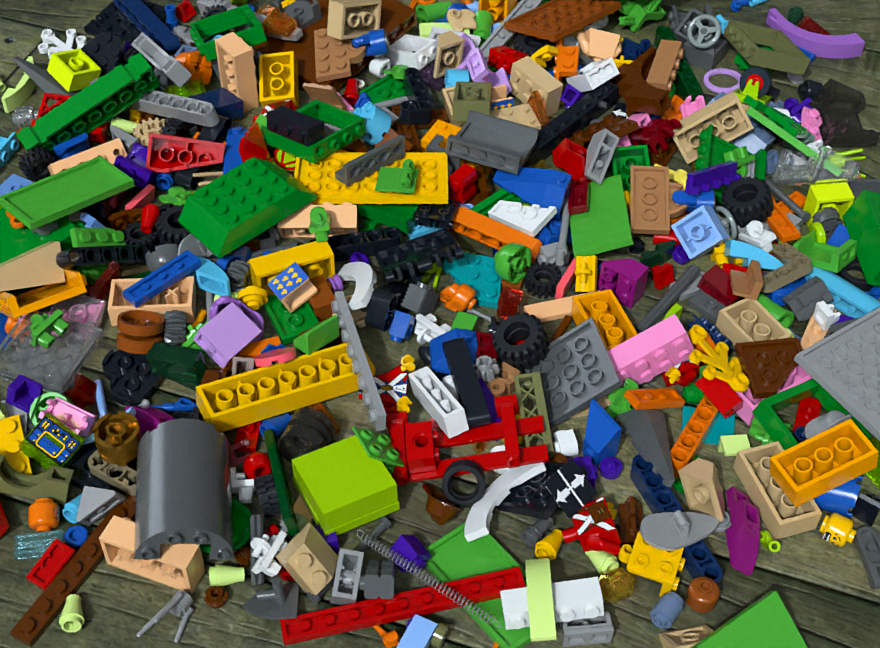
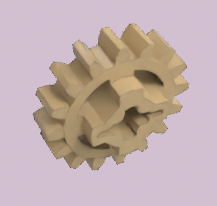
[133,117,165,147]

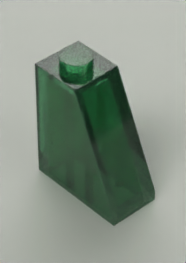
[146,342,208,391]

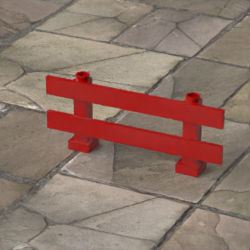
[386,394,549,485]

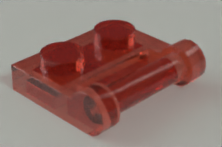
[85,260,122,306]

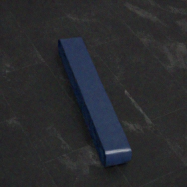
[113,0,181,54]
[630,454,723,586]

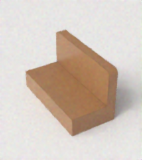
[729,260,764,300]

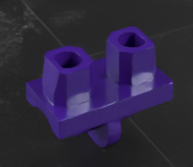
[784,97,812,124]

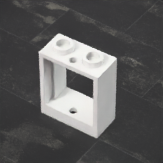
[386,34,437,70]
[566,58,619,92]

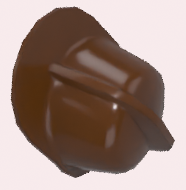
[422,484,463,526]

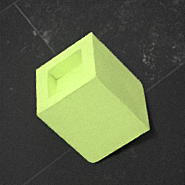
[717,434,751,456]

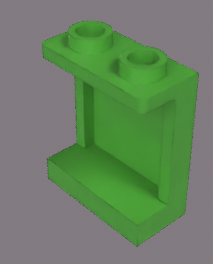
[793,230,857,273]

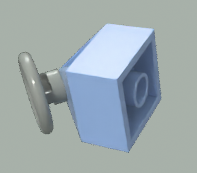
[671,205,737,259]

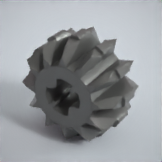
[226,260,252,292]
[163,310,186,346]

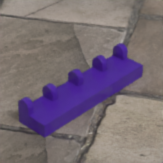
[685,161,742,195]

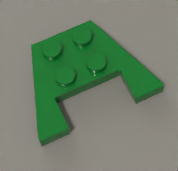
[743,95,811,138]

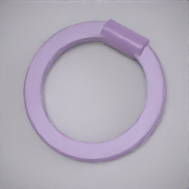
[703,68,741,94]

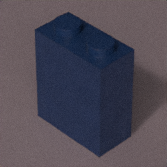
[187,87,243,120]

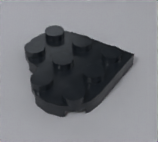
[81,31,125,78]
[102,350,172,406]

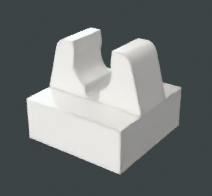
[813,301,841,331]

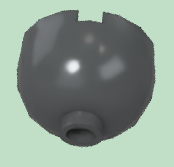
[145,244,178,273]

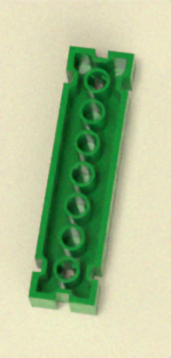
[16,52,161,164]

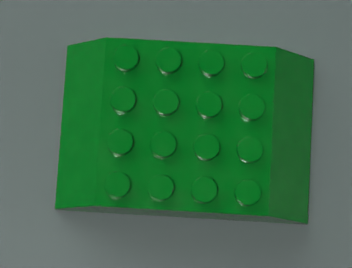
[178,157,317,259]

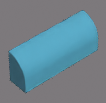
[804,267,880,318]

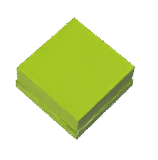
[292,435,400,536]

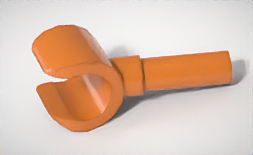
[372,625,399,648]

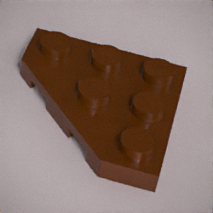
[568,114,639,146]
[734,337,803,399]

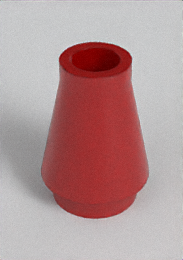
[343,78,360,106]
[140,204,161,233]

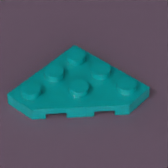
[442,252,501,309]

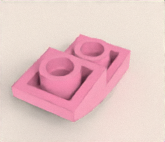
[801,106,823,142]

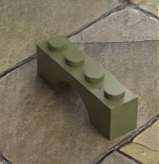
[0,455,74,505]

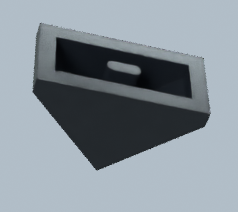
[851,490,880,527]

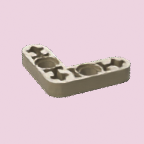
[761,243,813,293]
[88,450,137,496]

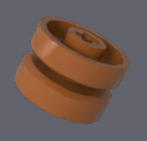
[116,310,164,354]

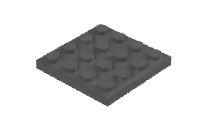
[525,317,624,429]

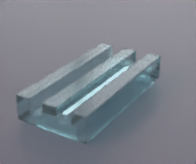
[13,530,64,560]

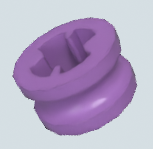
[326,274,343,294]

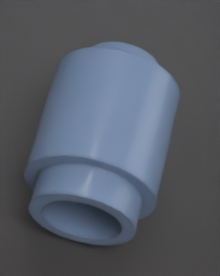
[650,592,684,628]

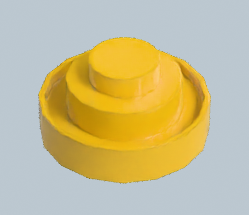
[238,286,268,310]

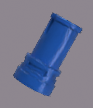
[165,4,180,31]

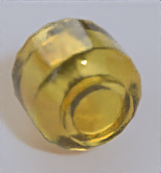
[599,568,635,604]

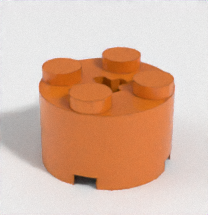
[175,51,212,87]

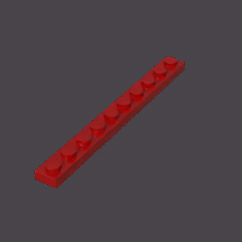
[280,566,526,646]

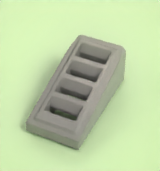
[110,125,139,155]

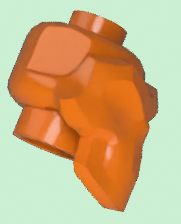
[439,282,477,312]

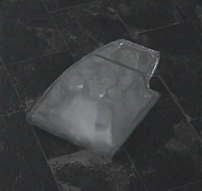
[0,294,106,393]

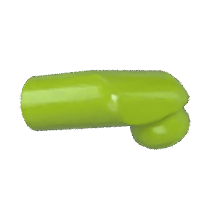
[760,529,780,552]

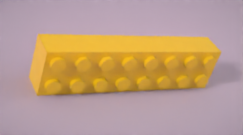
[196,343,376,433]

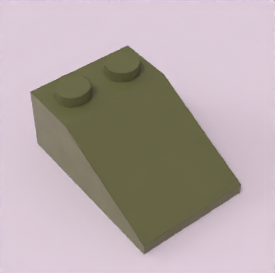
[453,81,492,124]

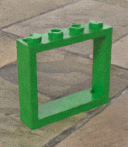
[189,4,267,61]
[264,99,366,164]
[752,379,873,451]

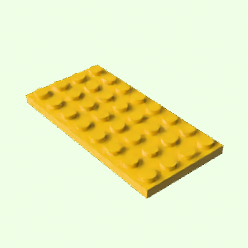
[294,152,448,205]

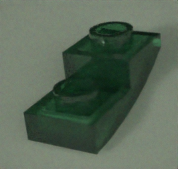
[640,240,676,270]

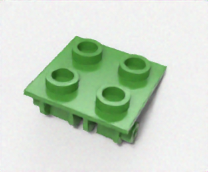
[375,159,418,194]
[352,426,404,475]

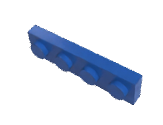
[122,250,202,308]

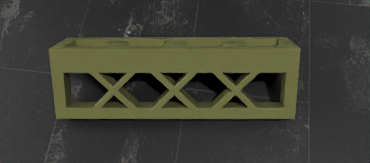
[514,371,554,460]

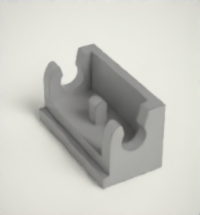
[558,611,614,647]

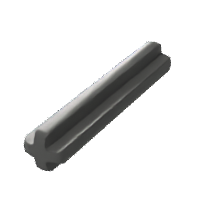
[250,514,264,586]

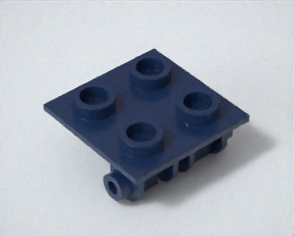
[615,38,651,61]
[687,314,735,352]

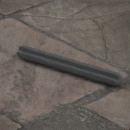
[636,264,700,333]

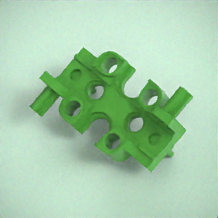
[617,0,666,32]

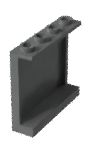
[445,110,539,174]

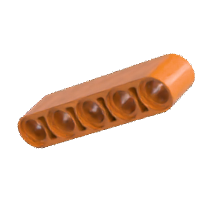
[452,207,543,263]
[670,395,719,477]

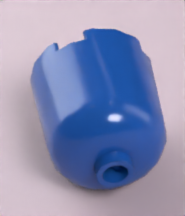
[814,475,863,519]

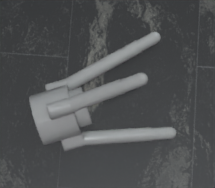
[136,590,193,643]

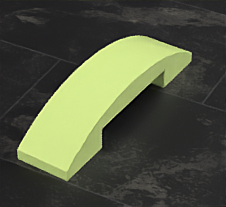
[1,56,36,113]
[525,558,557,642]

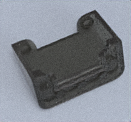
[810,78,880,148]

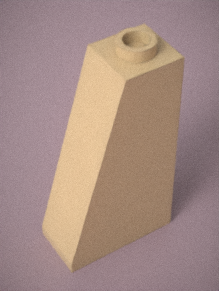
[0,241,65,292]

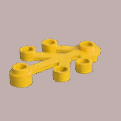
[688,325,750,392]

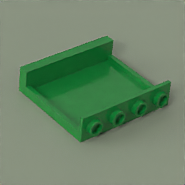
[695,124,767,204]

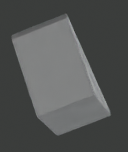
[76,486,126,526]

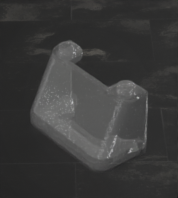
[772,146,861,186]

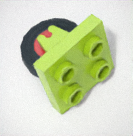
[733,66,772,105]

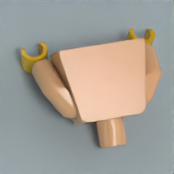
[572,27,623,61]

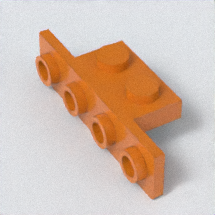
[553,37,580,82]

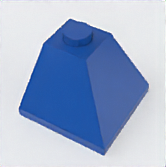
[429,328,477,374]
[582,399,622,467]

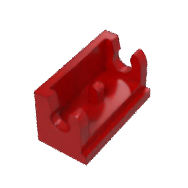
[695,376,743,419]

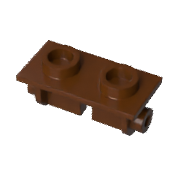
[619,496,643,545]

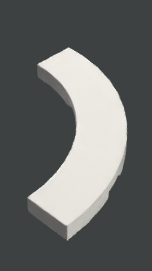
[337,262,377,311]
[464,462,546,542]

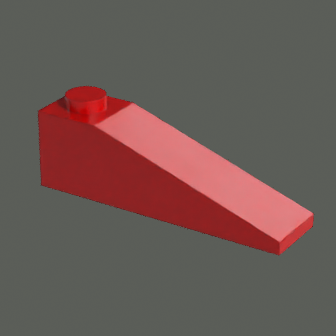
[238,122,274,163]
[145,132,225,173]

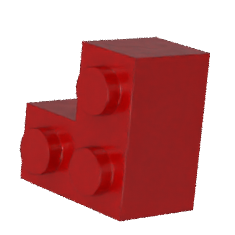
[552,138,593,185]

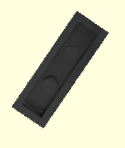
[266,106,324,147]

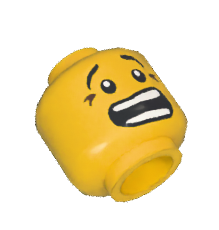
[819,512,857,547]

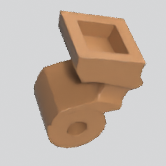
[487,362,521,397]

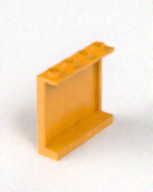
[0,269,87,319]

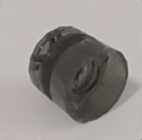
[277,408,335,463]

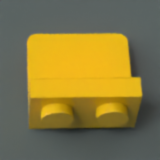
[626,531,686,596]

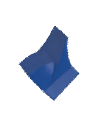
[53,132,90,162]

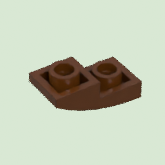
[107,208,142,231]

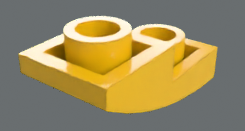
[530,45,559,68]

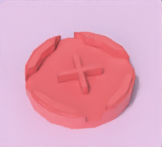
[254,347,297,367]

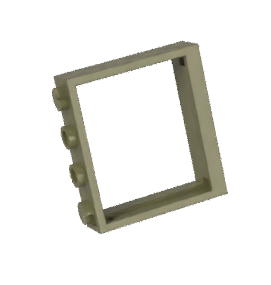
[723,19,810,75]

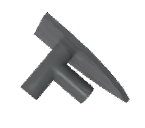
[242,578,299,620]

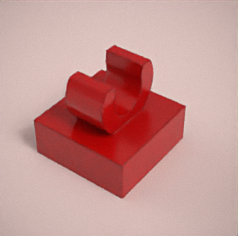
[175,0,197,22]
[650,263,675,290]

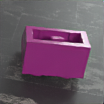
[597,258,649,309]

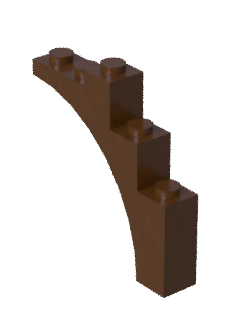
[614,47,672,116]

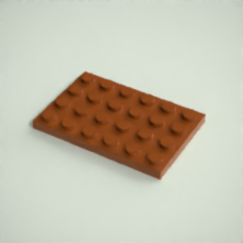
[504,0,621,42]

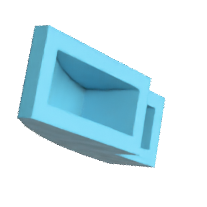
[724,240,783,271]
[188,255,232,297]

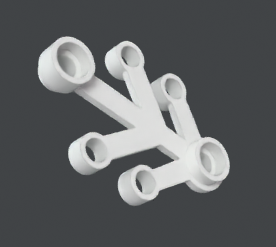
[38,29,87,60]

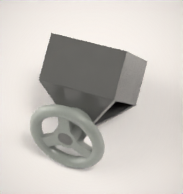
[683,14,729,71]

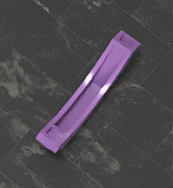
[766,8,865,59]

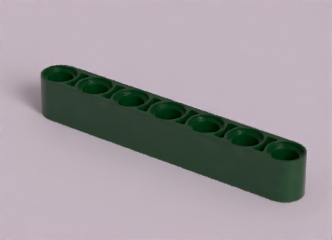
[654,26,703,102]

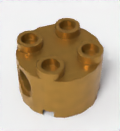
[93,411,142,467]

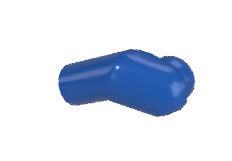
[730,0,749,12]

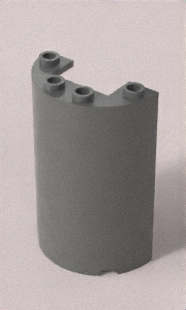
[134,419,234,560]

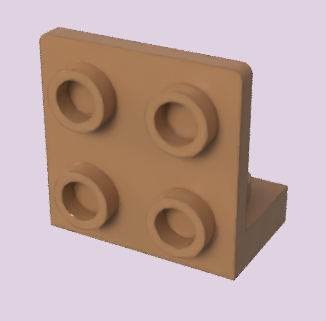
[302,83,347,123]

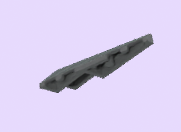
[12,56,82,103]
[614,409,675,488]

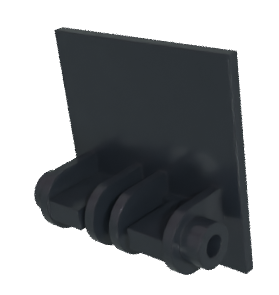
[413,199,461,230]

